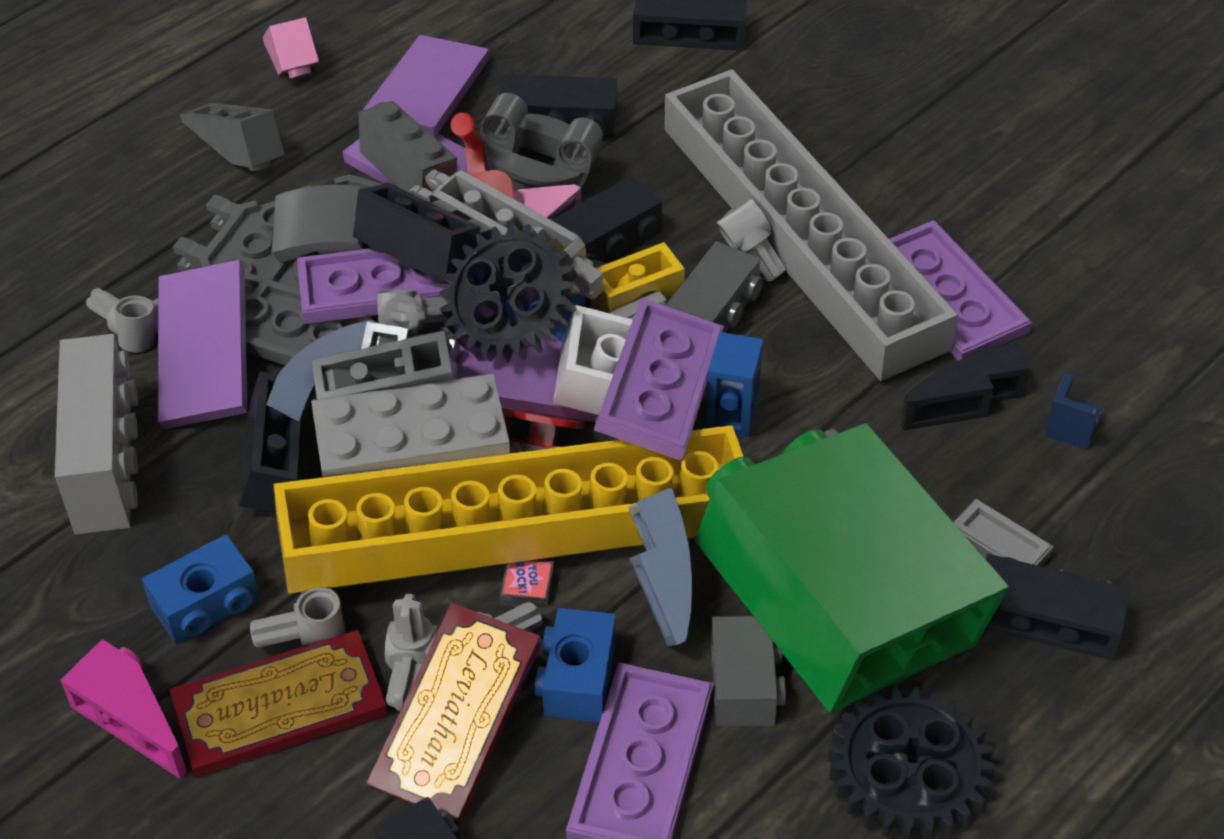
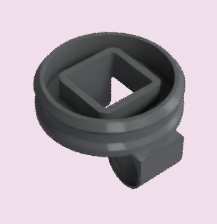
[480,93,603,192]

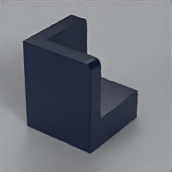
[1045,372,1103,450]

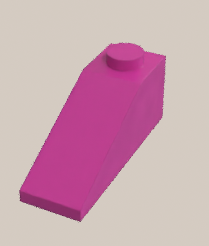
[61,639,187,779]

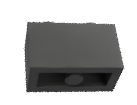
[711,616,785,727]

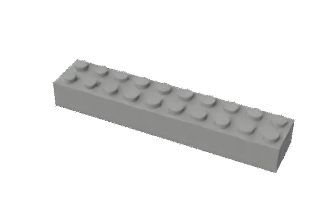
[665,69,958,381]

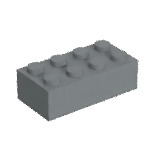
[55,334,138,534]
[311,374,510,477]

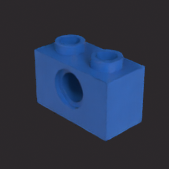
[706,332,763,437]
[141,535,260,644]
[535,608,616,722]

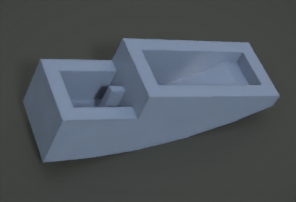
[266,320,376,421]
[628,487,692,647]

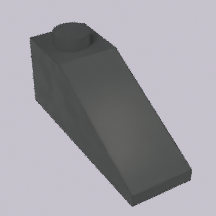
[180,103,285,171]
[311,330,459,399]

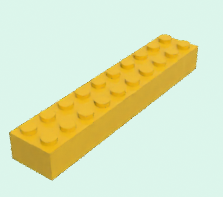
[274,425,744,594]

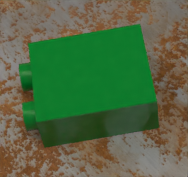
[694,423,1009,713]

